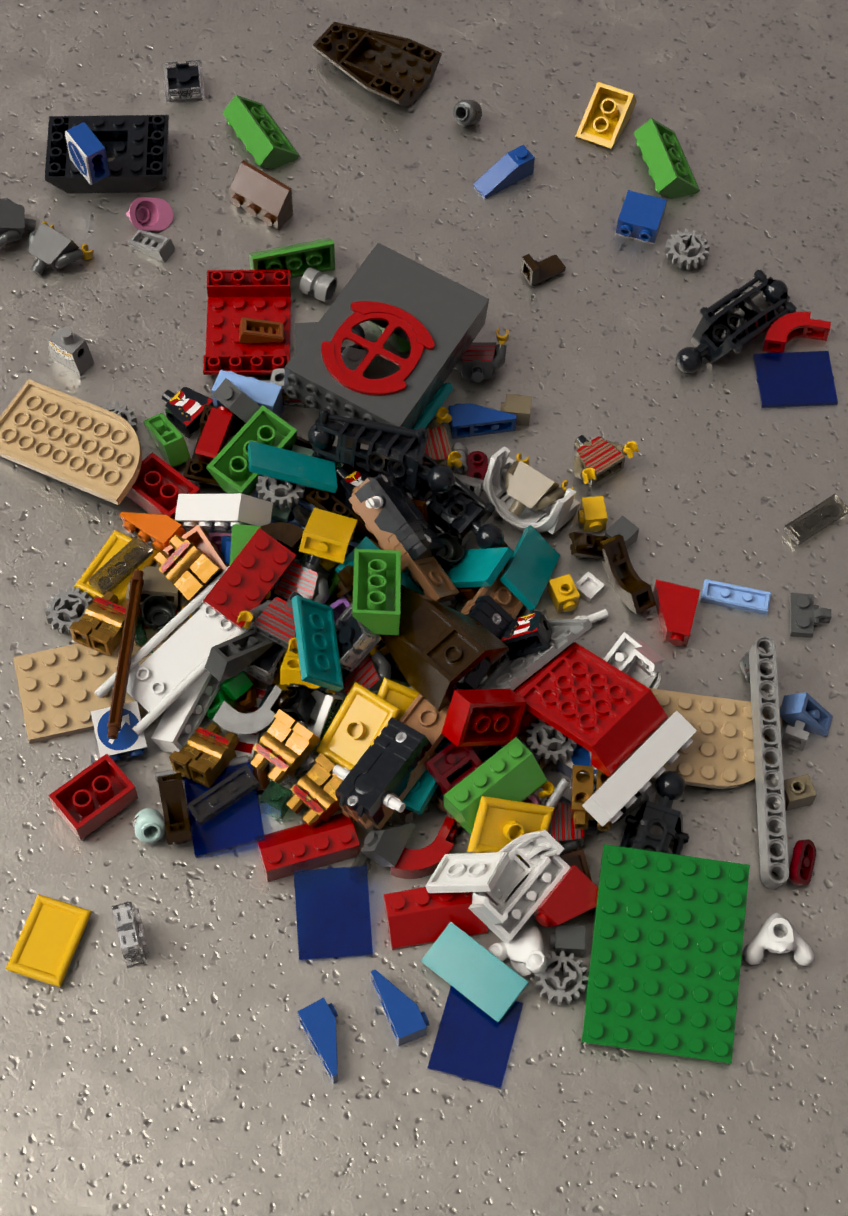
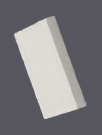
[425,852,510,893]

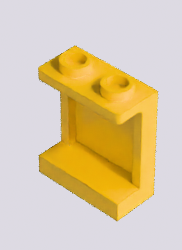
[299,508,357,564]

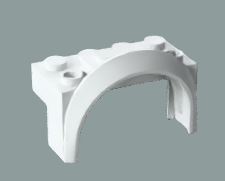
[481,446,580,535]
[603,630,665,689]
[469,830,571,942]

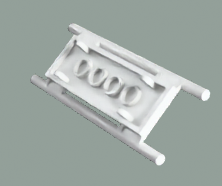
[94,566,268,735]

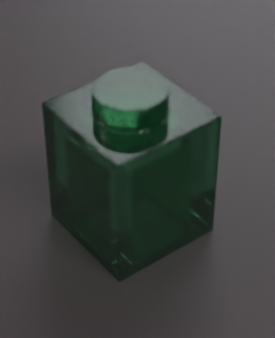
[259,780,292,821]

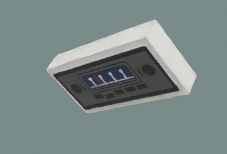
[312,694,344,742]

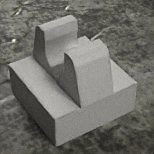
[781,720,810,751]

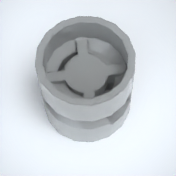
[299,267,337,303]

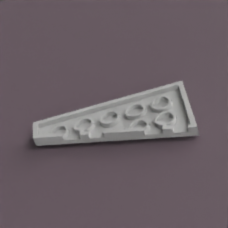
[478,619,593,690]

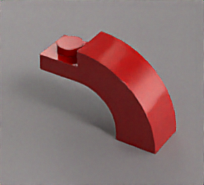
[762,312,831,355]
[390,816,457,879]

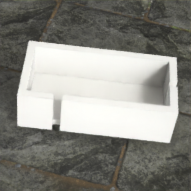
[175,493,273,533]

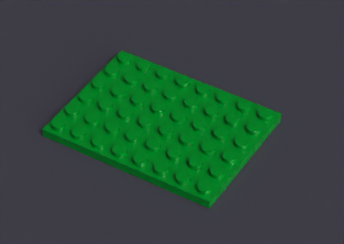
[581,844,750,1064]

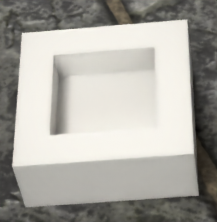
[575,571,605,603]

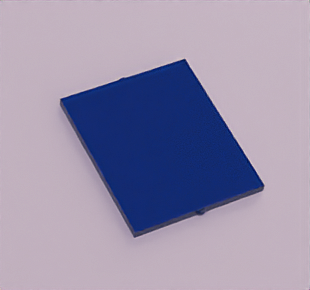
[753,351,838,408]
[184,761,265,858]
[294,866,373,960]
[427,986,523,1090]

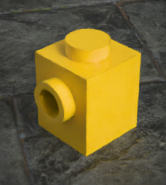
[578,496,608,532]
[547,574,580,613]

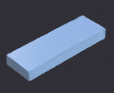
[700,579,771,615]

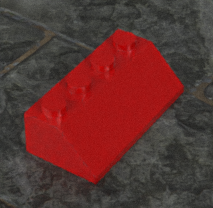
[255,813,360,882]
[384,887,488,950]

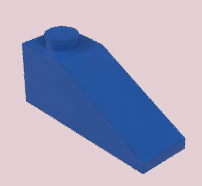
[473,145,535,199]
[448,403,517,439]
[371,969,429,1046]
[297,998,338,1084]

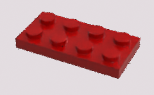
[203,528,297,630]

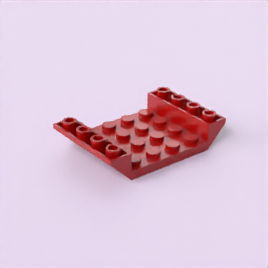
[203,270,291,375]
[513,642,668,777]

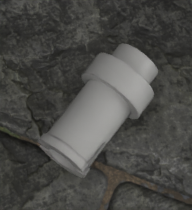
[451,442,468,474]

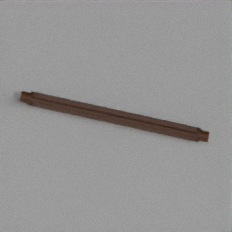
[107,570,144,740]

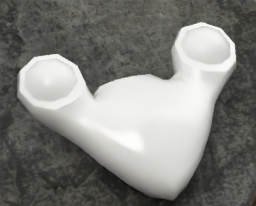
[743,912,815,966]
[488,926,547,978]

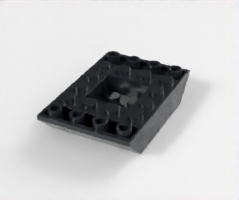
[45,115,169,194]

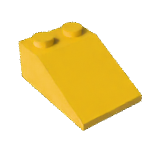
[576,82,637,149]

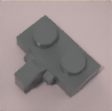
[790,593,831,638]

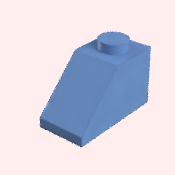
[780,692,833,736]

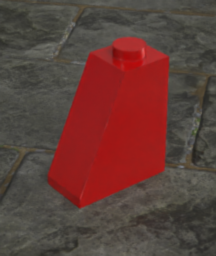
[195,406,235,462]
[653,579,700,646]
[533,865,598,927]

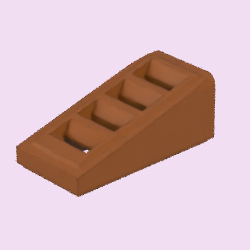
[239,317,284,343]

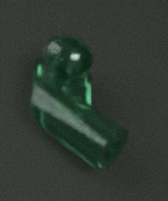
[134,616,148,646]

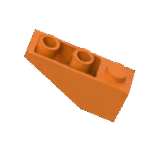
[119,512,186,552]

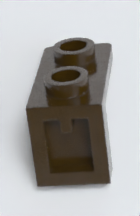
[521,254,566,287]

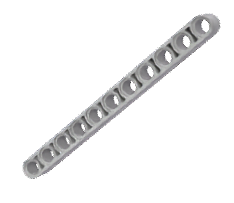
[749,636,789,889]

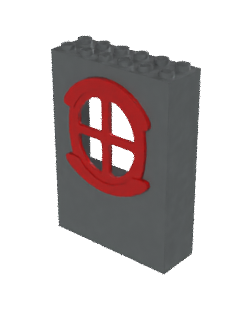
[284,243,489,429]

